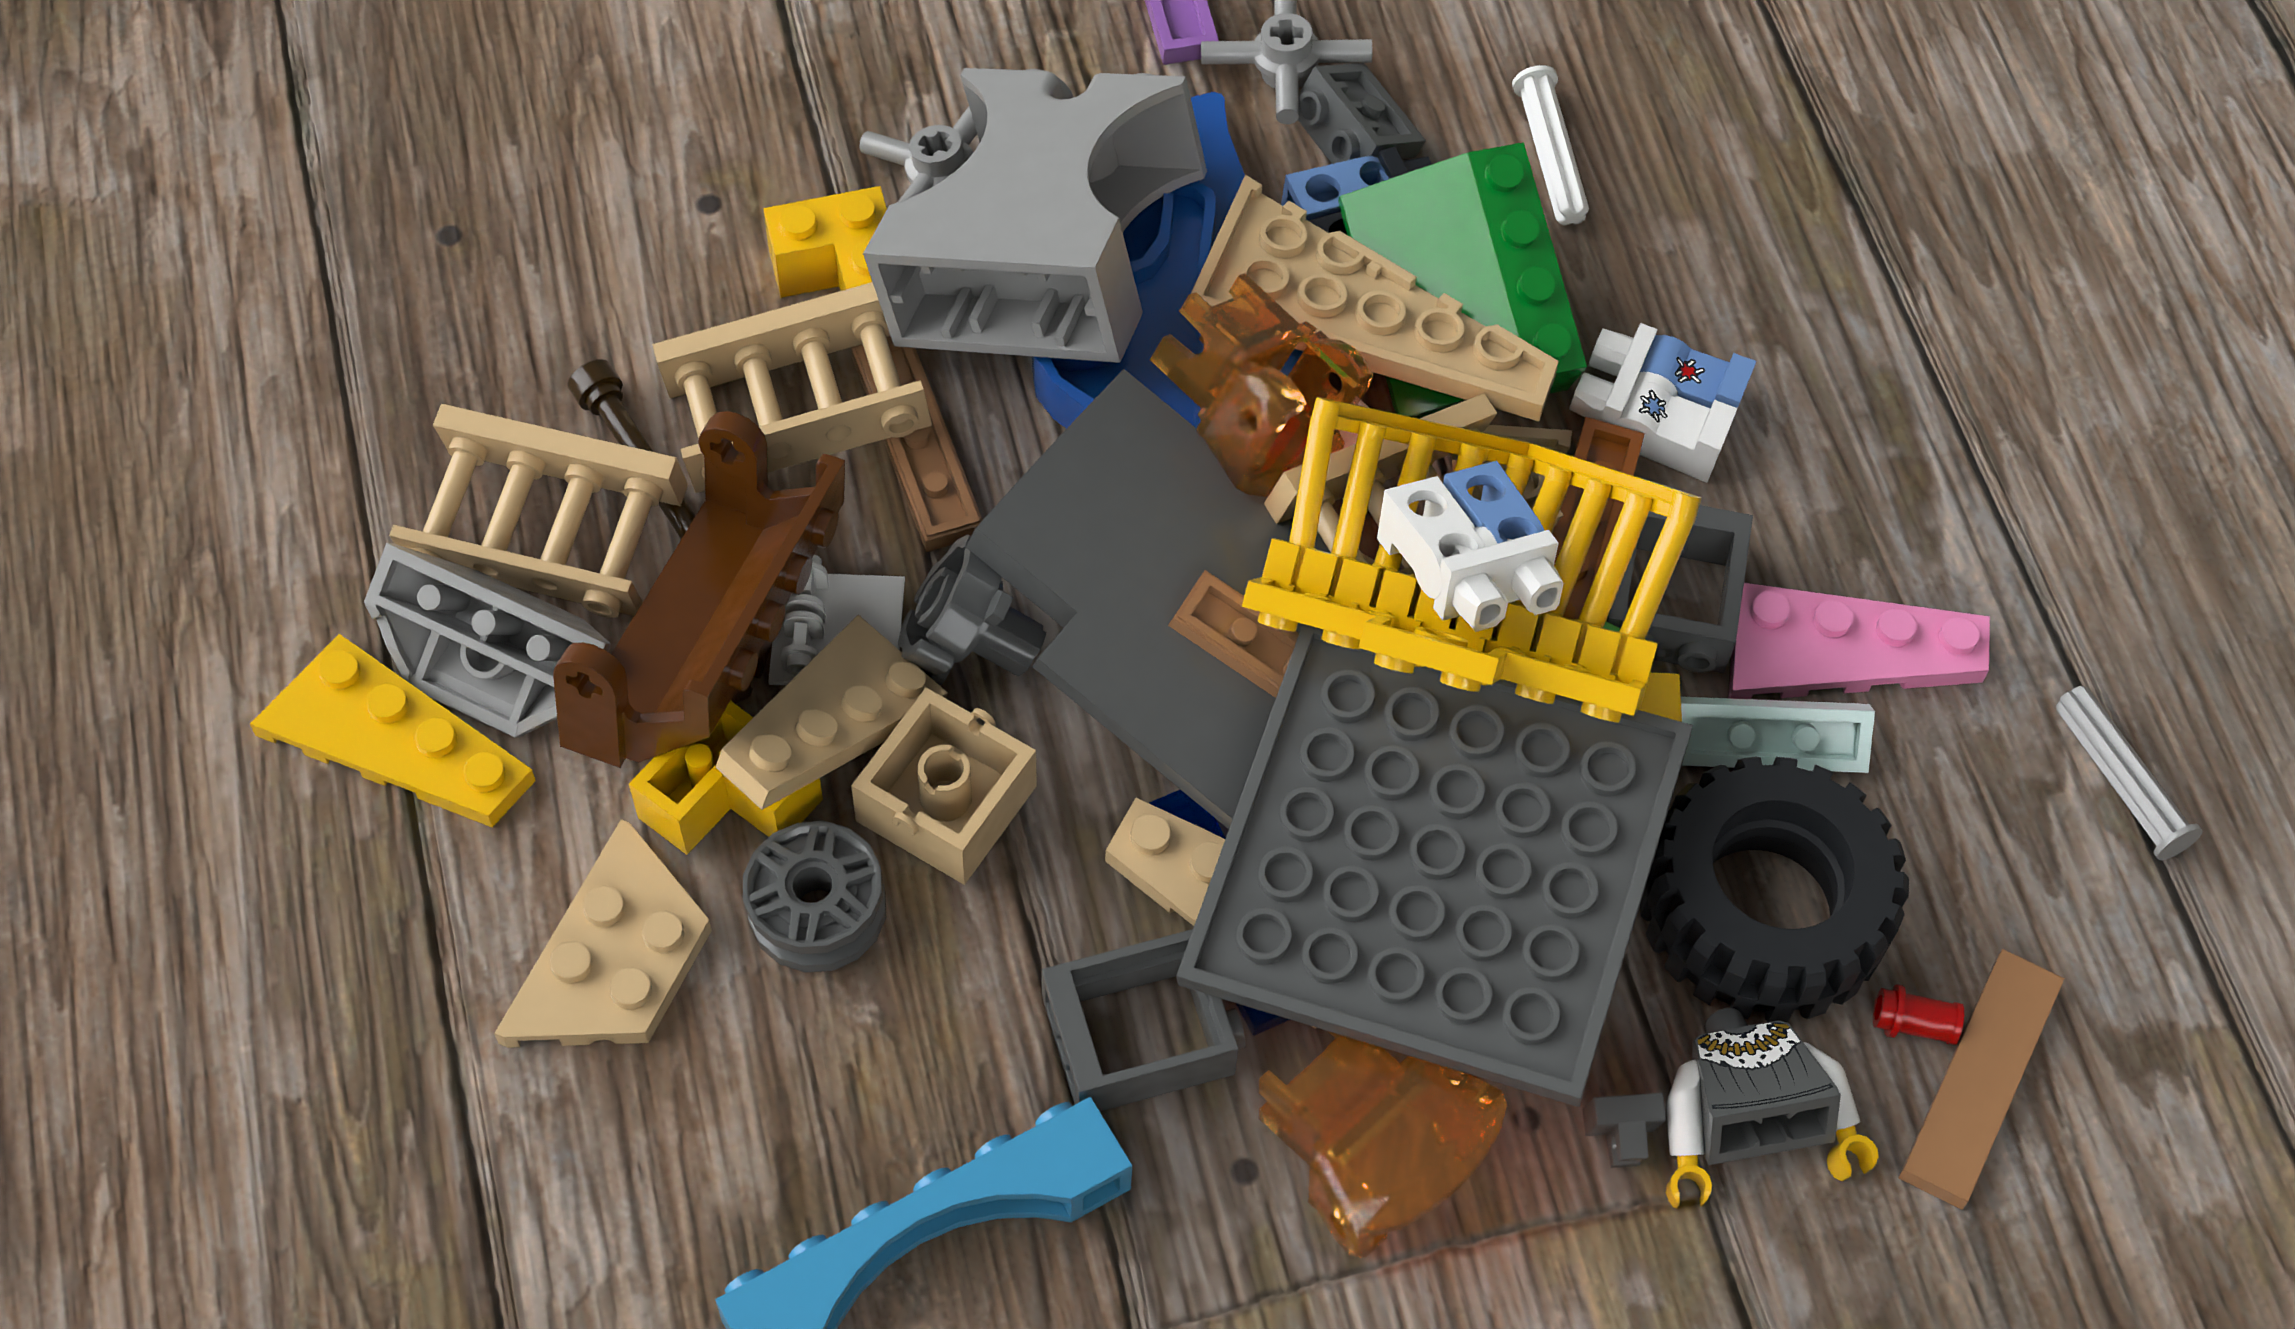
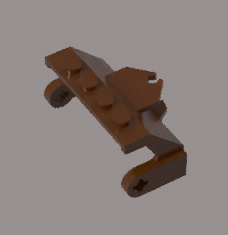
[553,411,845,768]

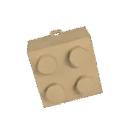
[851,687,1037,885]

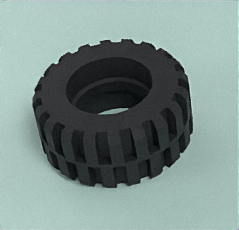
[1640,756,1909,1022]

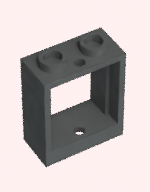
[1606,505,1753,673]
[1041,929,1246,1112]

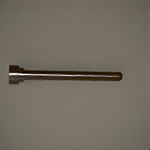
[568,359,695,539]

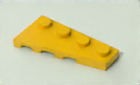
[250,634,536,827]

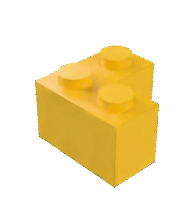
[763,186,887,298]
[629,701,823,855]

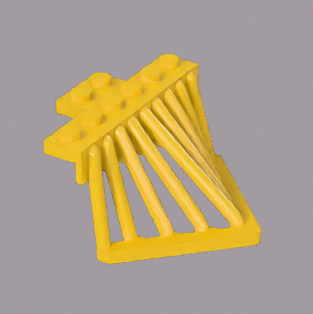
[1242,397,1702,722]

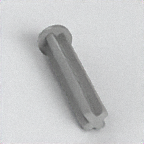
[2056,686,2203,860]

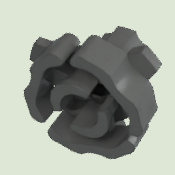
[898,534,1047,686]

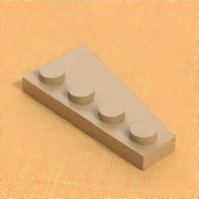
[1105,798,1316,1029]

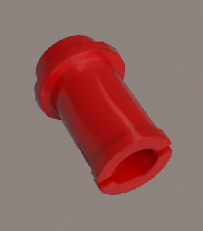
[1873,984,1964,1045]

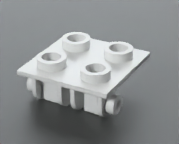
[769,555,905,685]

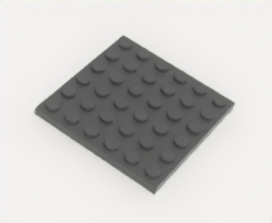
[1176,624,1693,1107]

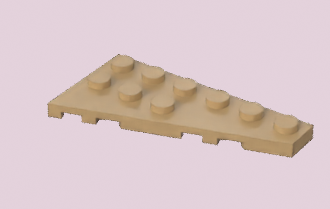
[1186,175,1559,421]

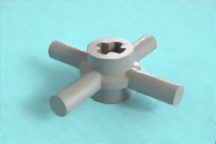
[1201,0,1372,124]
[860,106,977,202]

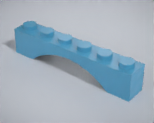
[715,1097,1132,1329]

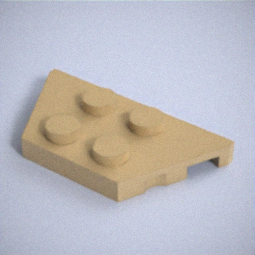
[494,819,712,1048]

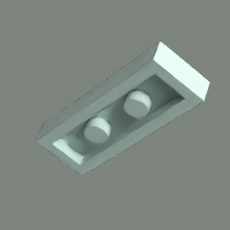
[1681,697,1875,773]

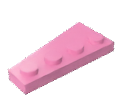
[1728,583,1990,699]

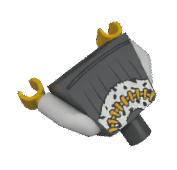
[1666,1008,1878,1208]

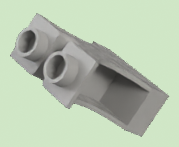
[863,68,1207,363]

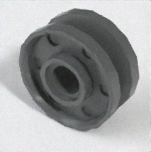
[743,821,886,972]

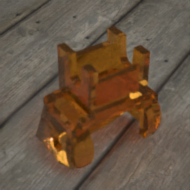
[1150,273,1374,497]
[1259,1031,1507,1259]

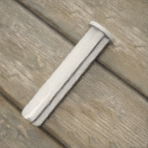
[1512,65,1589,225]

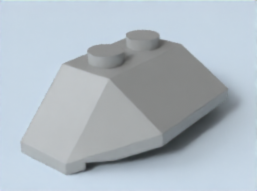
[364,543,611,737]

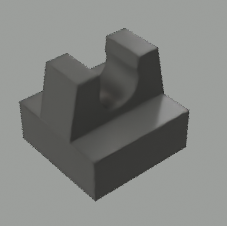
[1582,1093,1666,1168]

